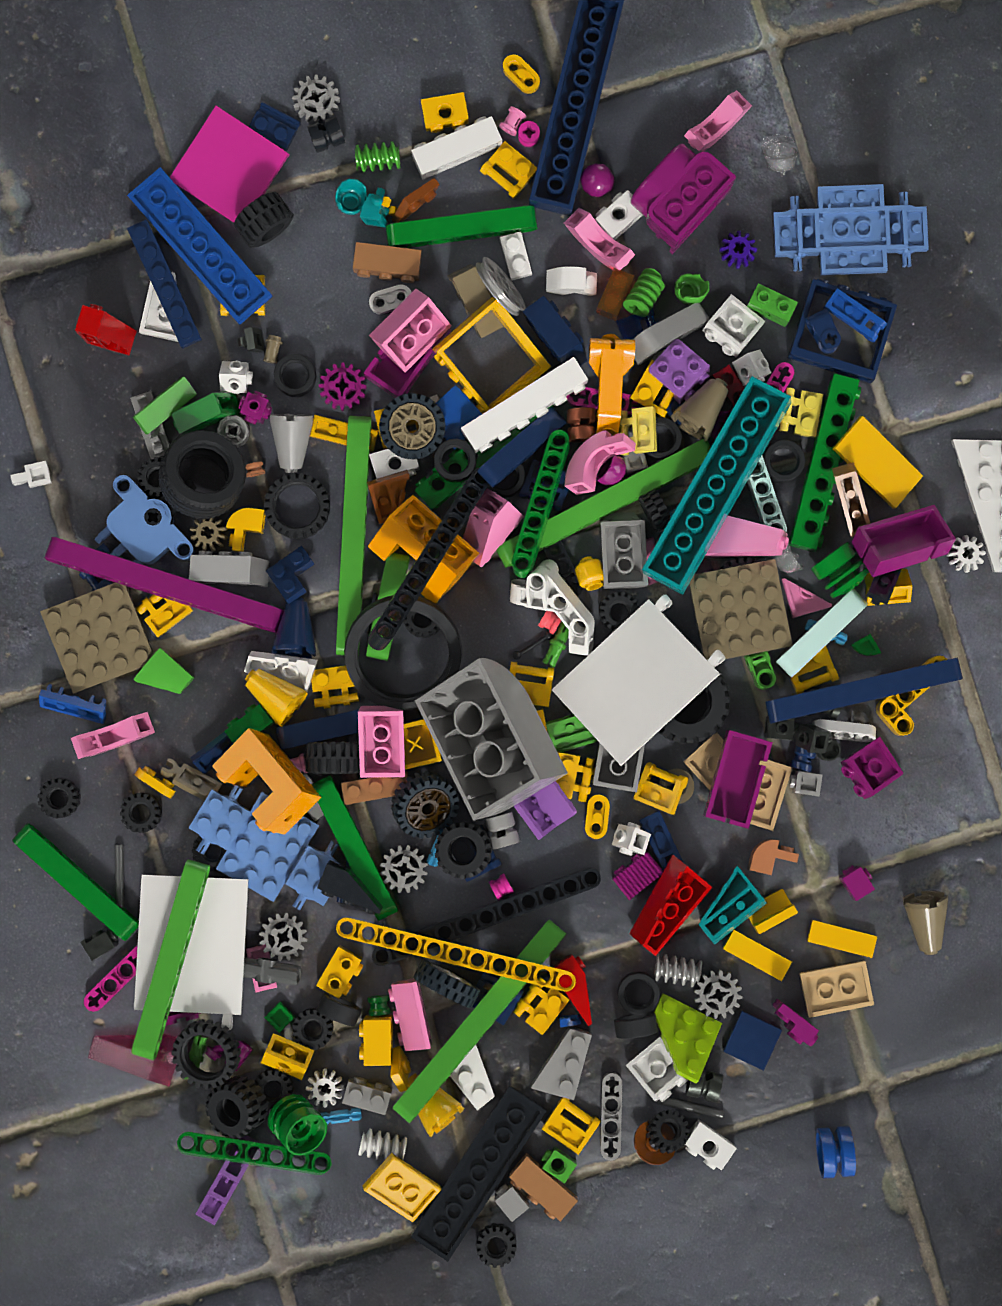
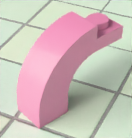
[684,90,752,152]
[564,208,635,271]
[564,430,636,495]
[71,712,155,759]

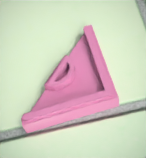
[781,578,832,618]

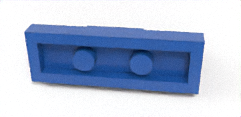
[39,684,106,724]

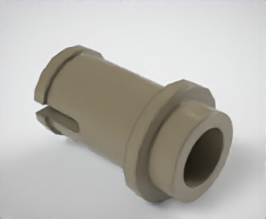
[263,335,283,364]

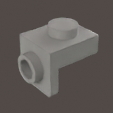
[789,771,822,797]

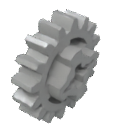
[292,75,340,123]
[380,845,428,893]
[259,913,307,961]
[693,969,743,1019]

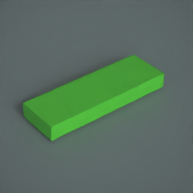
[133,376,197,434]

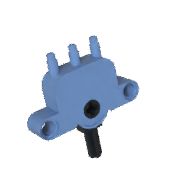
[94,475,196,565]

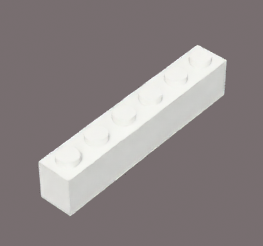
[461,357,588,453]

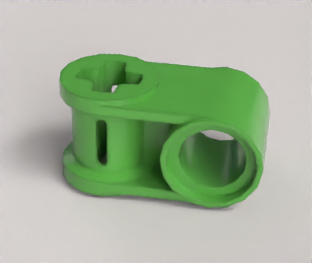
[744,651,776,690]

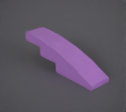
[195,1135,259,1226]

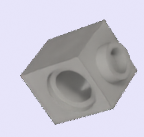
[495,1184,529,1222]

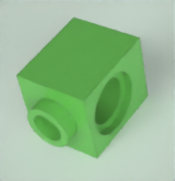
[541,1146,577,1183]

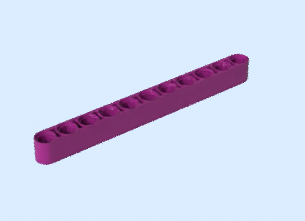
[44,537,283,633]

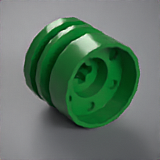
[811,542,870,599]
[268,1094,327,1156]

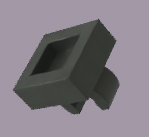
[237,327,265,353]

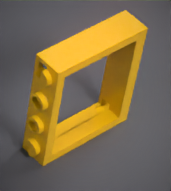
[432,297,551,414]

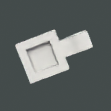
[10,461,52,488]

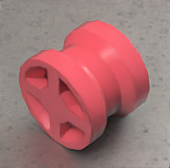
[538,611,561,634]

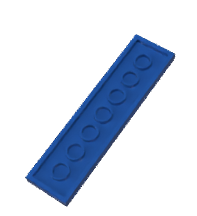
[127,167,273,325]

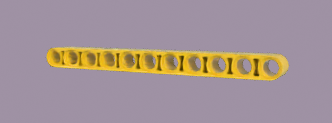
[336,918,576,991]

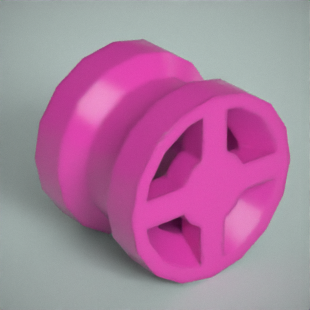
[518,121,540,147]
[488,873,514,901]

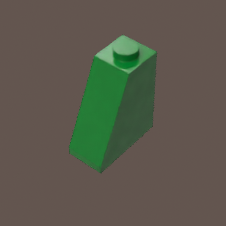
[171,393,241,434]

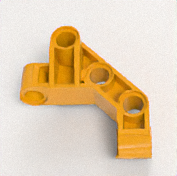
[589,334,635,436]

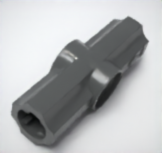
[243,957,302,986]

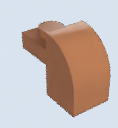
[747,839,799,875]

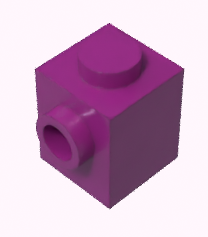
[839,865,875,901]

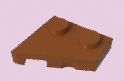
[391,178,440,223]
[367,470,409,524]

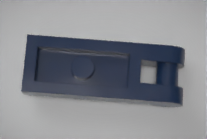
[639,811,684,871]

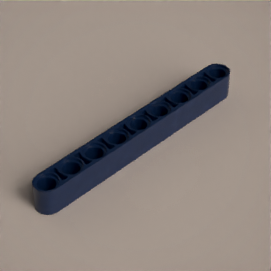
[765,657,963,724]

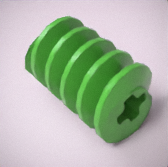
[355,141,401,172]
[623,268,665,317]

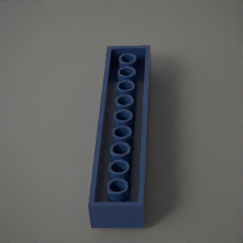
[529,0,624,216]

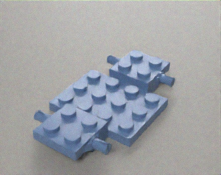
[773,184,929,275]
[189,785,344,910]

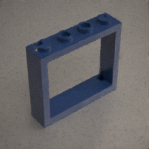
[788,279,897,384]

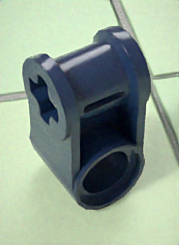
[805,308,841,354]

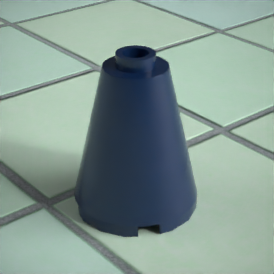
[271,597,316,659]

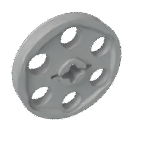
[476,257,526,316]

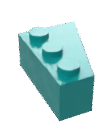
[698,866,767,944]

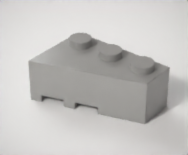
[189,551,269,587]

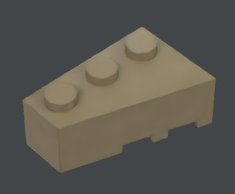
[447,264,504,338]

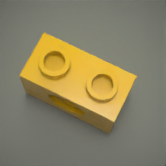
[421,92,469,133]
[261,1033,315,1080]

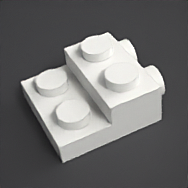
[702,294,766,357]
[626,1037,688,1102]

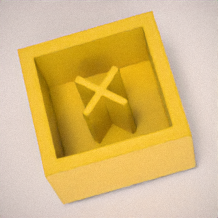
[404,719,442,770]
[359,1015,393,1066]

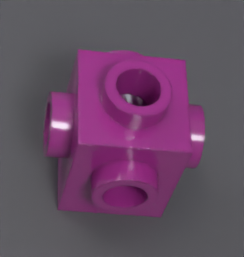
[239,391,272,425]

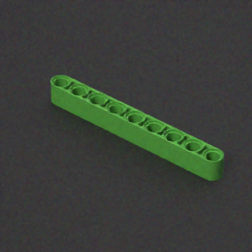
[132,859,210,1060]

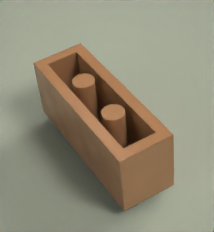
[353,242,422,283]
[832,462,870,537]
[341,771,409,805]
[509,1153,578,1222]

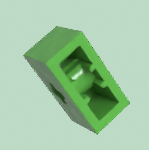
[747,283,798,327]

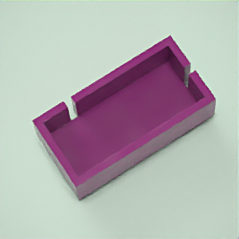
[364,327,451,398]
[851,505,956,577]
[703,730,773,829]

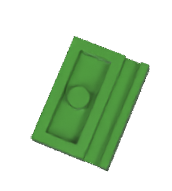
[546,714,597,752]

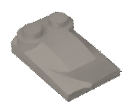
[600,512,648,589]

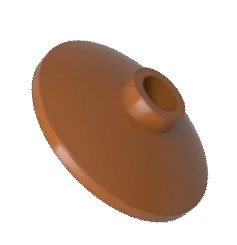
[634,1120,675,1165]

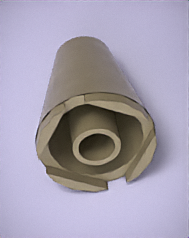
[671,378,728,441]
[903,891,948,955]

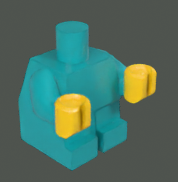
[360,188,398,228]

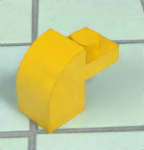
[226,508,266,553]

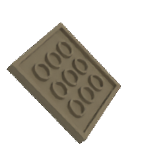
[689,559,793,661]
[40,581,154,694]

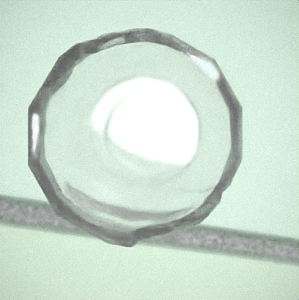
[774,543,804,574]

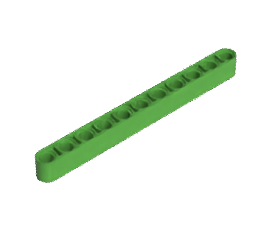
[336,415,371,656]
[496,439,711,568]
[392,919,567,1123]

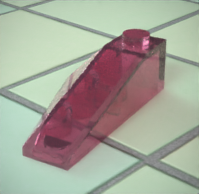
[88,1033,177,1087]

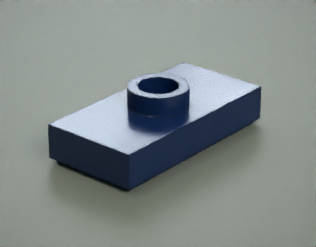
[190,732,234,774]

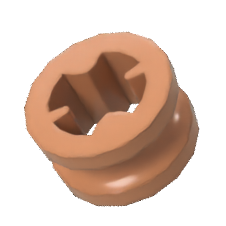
[246,462,265,477]

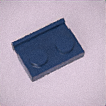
[249,102,301,152]

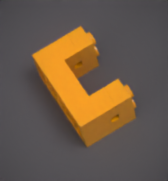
[368,495,479,604]
[212,728,321,835]

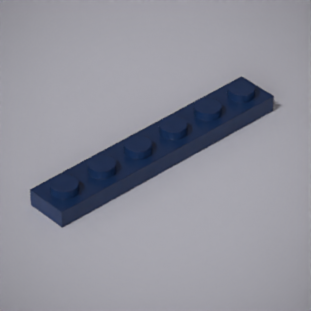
[127,219,202,349]

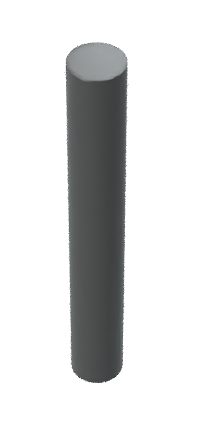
[115,845,125,908]
[657,1097,724,1119]

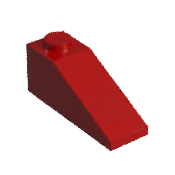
[553,954,592,1026]

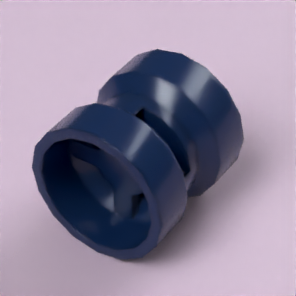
[790,746,817,773]

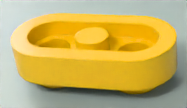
[503,54,540,94]
[134,766,176,799]
[585,795,610,839]

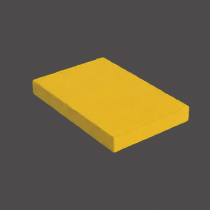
[362,1153,442,1222]

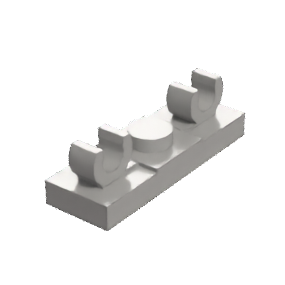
[130,391,170,459]

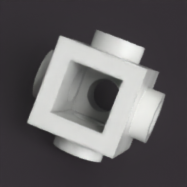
[732,349,771,386]
[219,361,253,394]
[612,822,651,856]

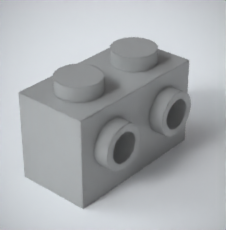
[342,1076,393,1115]

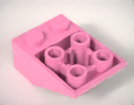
[463,488,524,568]

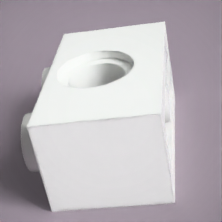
[595,190,643,240]
[369,449,420,479]
[685,1119,737,1170]

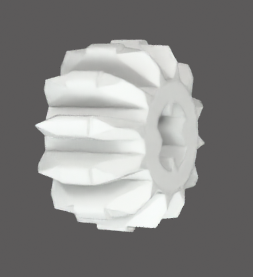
[947,535,986,573]
[306,1068,344,1108]

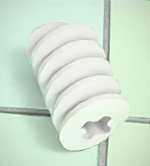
[358,1128,407,1160]

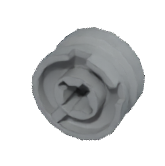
[217,415,250,448]

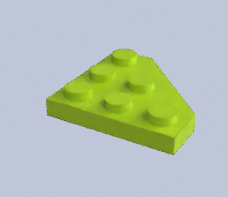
[653,993,722,1083]

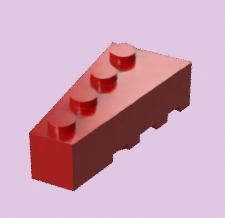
[629,855,712,956]

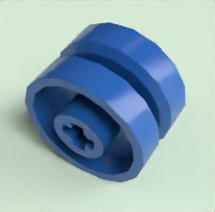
[816,1126,856,1179]

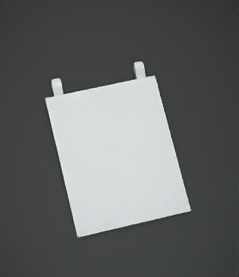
[552,595,725,766]
[134,875,249,1031]

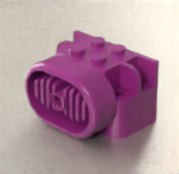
[630,144,736,255]

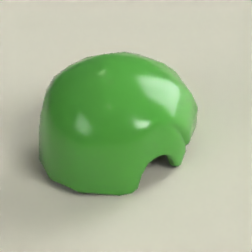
[674,273,709,305]

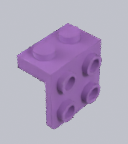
[649,339,710,404]
[514,781,577,840]

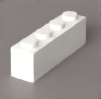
[411,116,502,180]

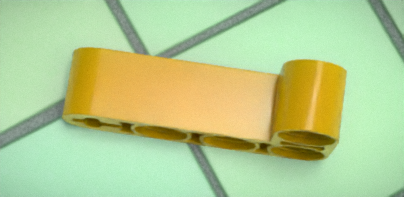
[876,656,948,736]

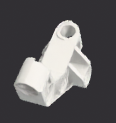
[510,559,595,656]

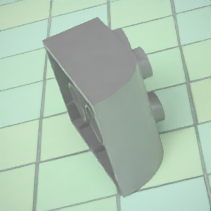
[415,658,568,821]

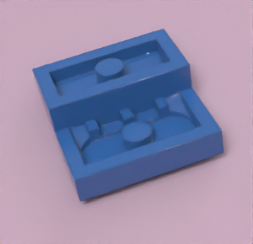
[436,385,482,450]

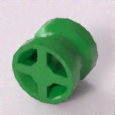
[367,995,391,1016]

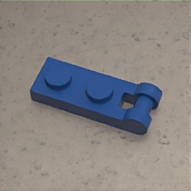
[824,288,887,343]

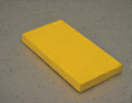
[833,416,923,509]

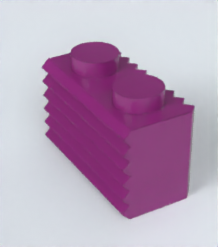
[612,851,663,900]

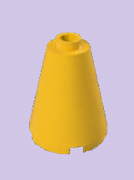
[245,668,308,727]
[408,1073,465,1137]

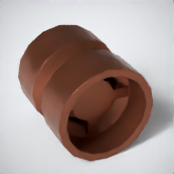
[567,407,596,443]

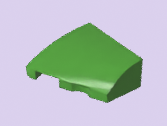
[133,648,195,694]

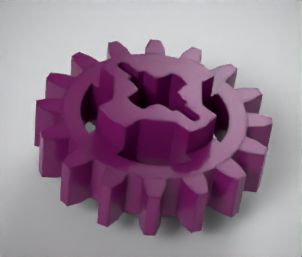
[319,362,367,411]

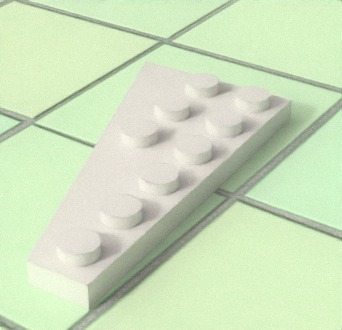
[951,439,1002,573]

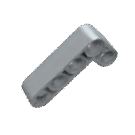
[633,303,710,365]

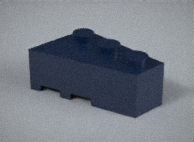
[523,296,587,366]

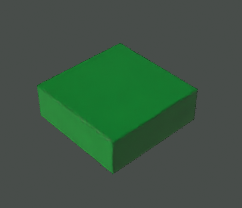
[264,1001,296,1033]

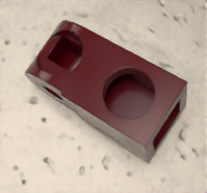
[709,365,744,408]

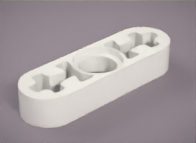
[812,719,876,742]

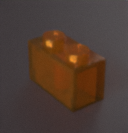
[596,268,634,321]

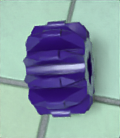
[719,231,757,269]

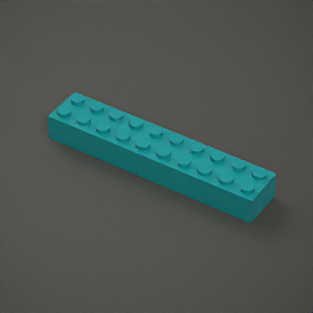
[642,376,791,595]

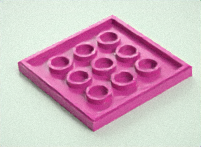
[170,106,289,223]

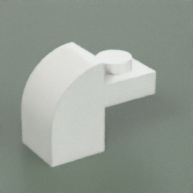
[546,267,597,296]

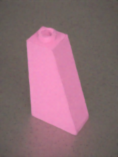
[704,516,789,558]

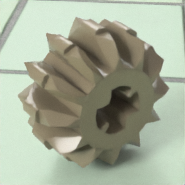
[190,517,228,552]

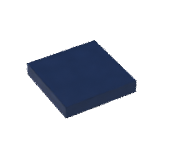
[723,1011,782,1071]

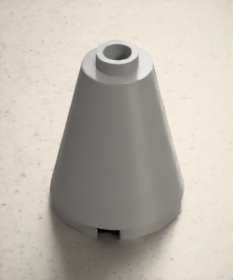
[270,414,314,473]

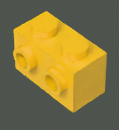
[316,945,364,999]

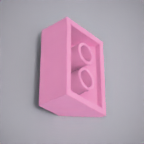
[369,289,452,372]
[358,706,405,777]
[388,978,432,1051]

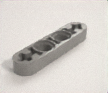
[600,1072,622,1161]

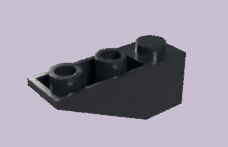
[317,860,383,915]

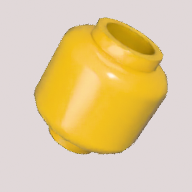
[575,556,603,591]

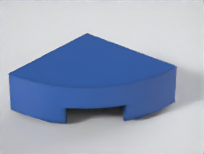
[559,1014,582,1027]

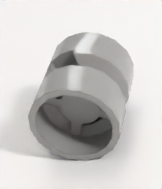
[485,812,520,849]

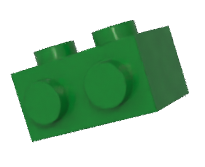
[224,703,275,743]

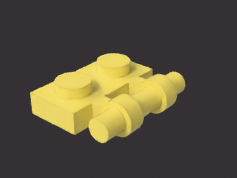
[779,388,823,438]
[619,406,657,456]

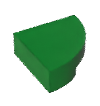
[850,634,882,656]

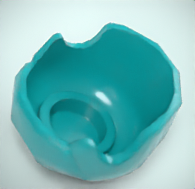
[335,179,368,215]

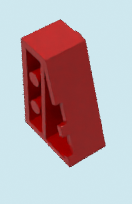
[75,304,137,356]

